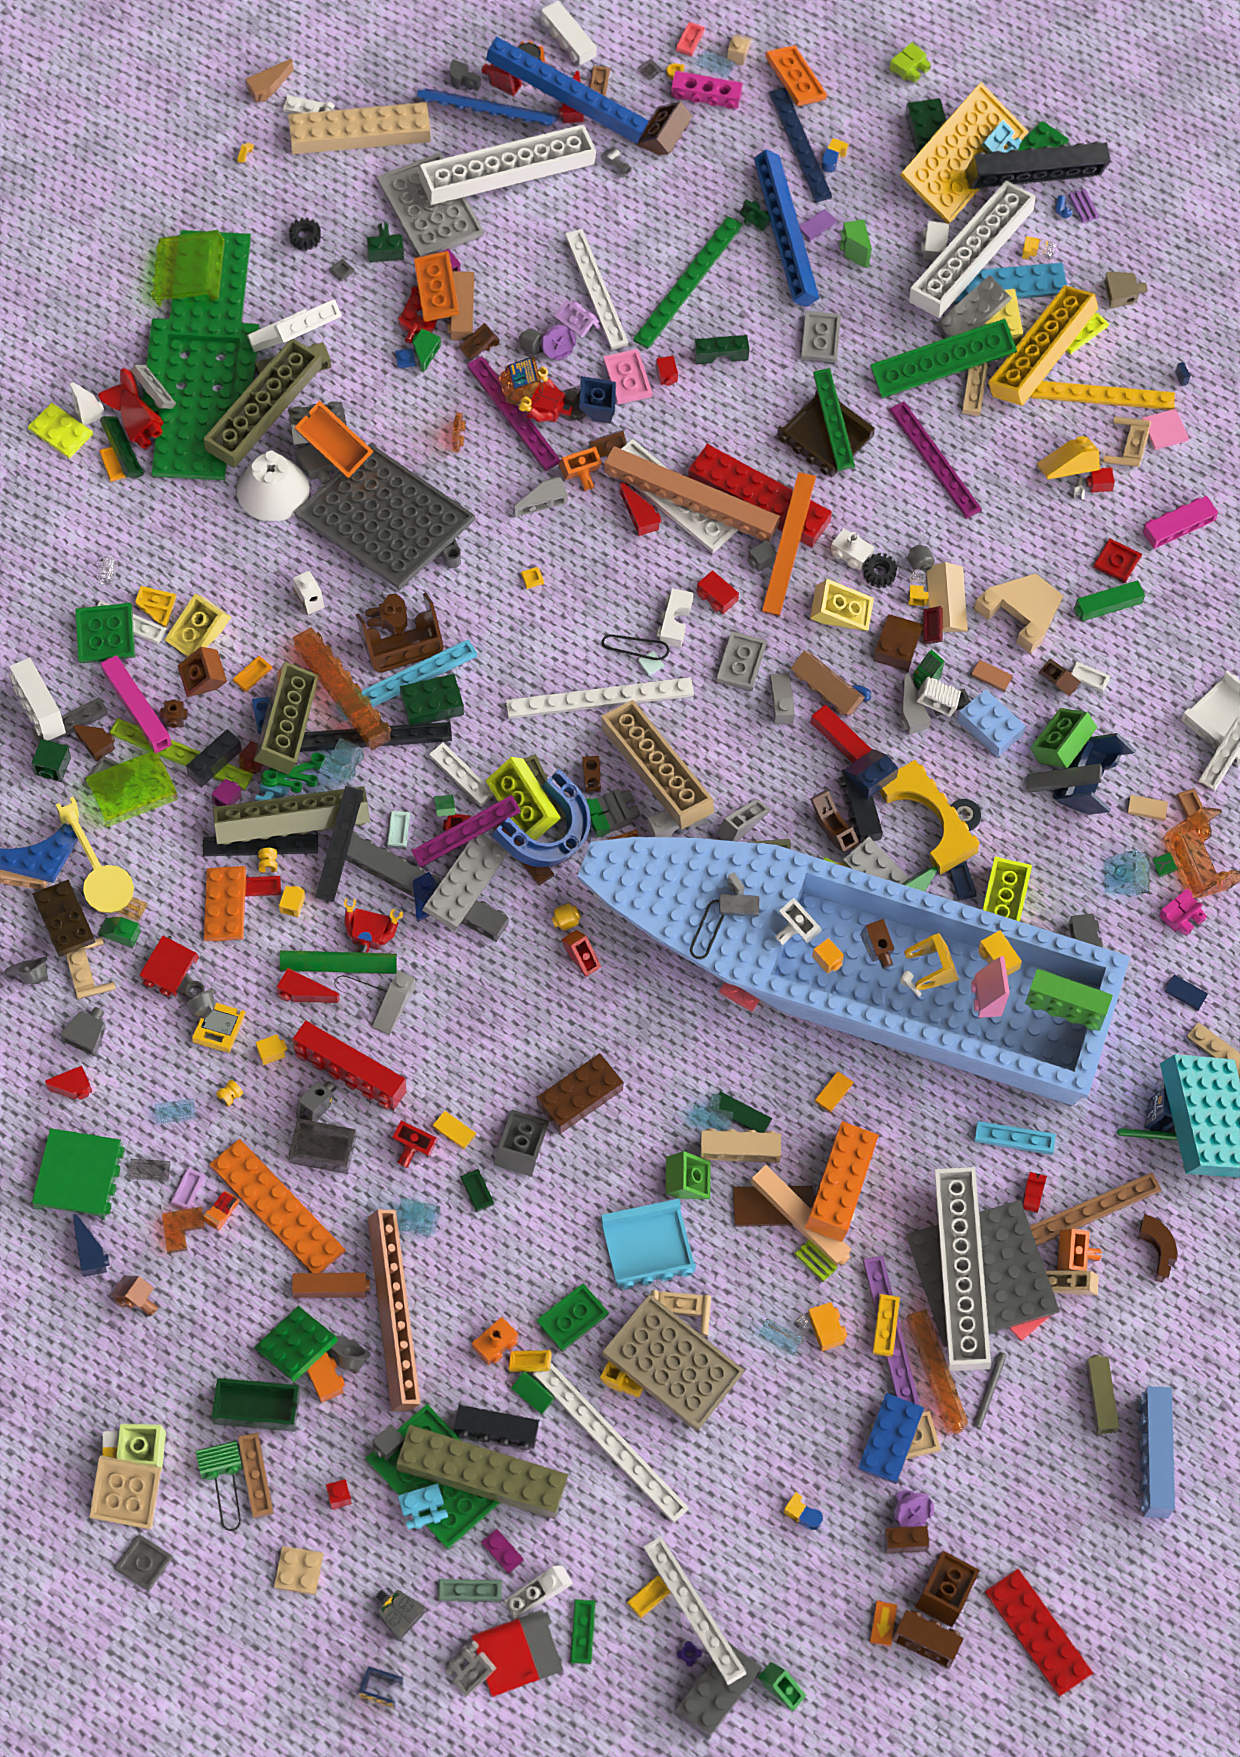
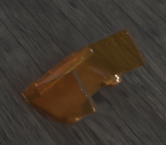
[1164,807,1240,899]

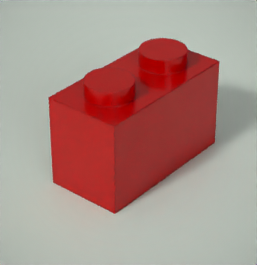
[696,570,739,614]

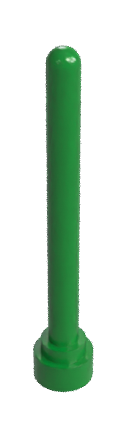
[1117,1128,1178,1141]

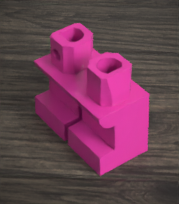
[1159,888,1207,936]

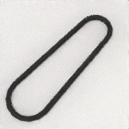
[602,634,669,660]

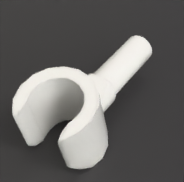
[1073,477,1085,500]
[900,970,922,997]

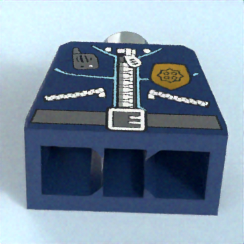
[1144,1083,1174,1132]

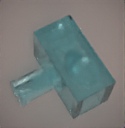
[397,1198,441,1236]

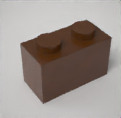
[884,1526,930,1554]

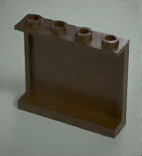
[777,390,875,477]

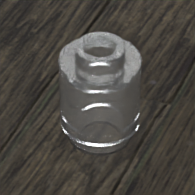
[96,556,118,585]

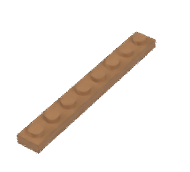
[1030,1172,1162,1246]

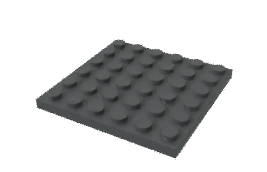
[906,1200,1060,1347]

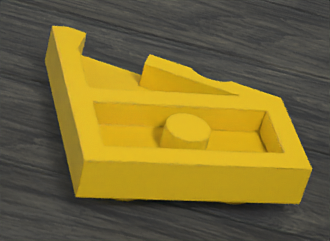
[135,586,177,629]

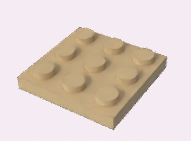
[90,1456,162,1530]

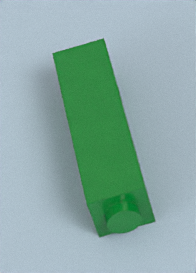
[1074,580,1145,622]

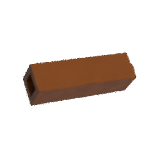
[292,1273,370,1298]

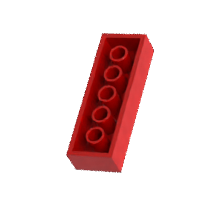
[293,1020,407,1111]

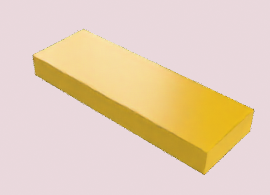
[872,1294,900,1357]

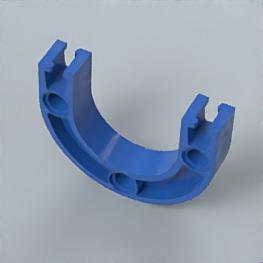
[491,769,591,867]

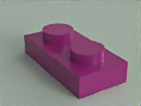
[481,1529,524,1574]

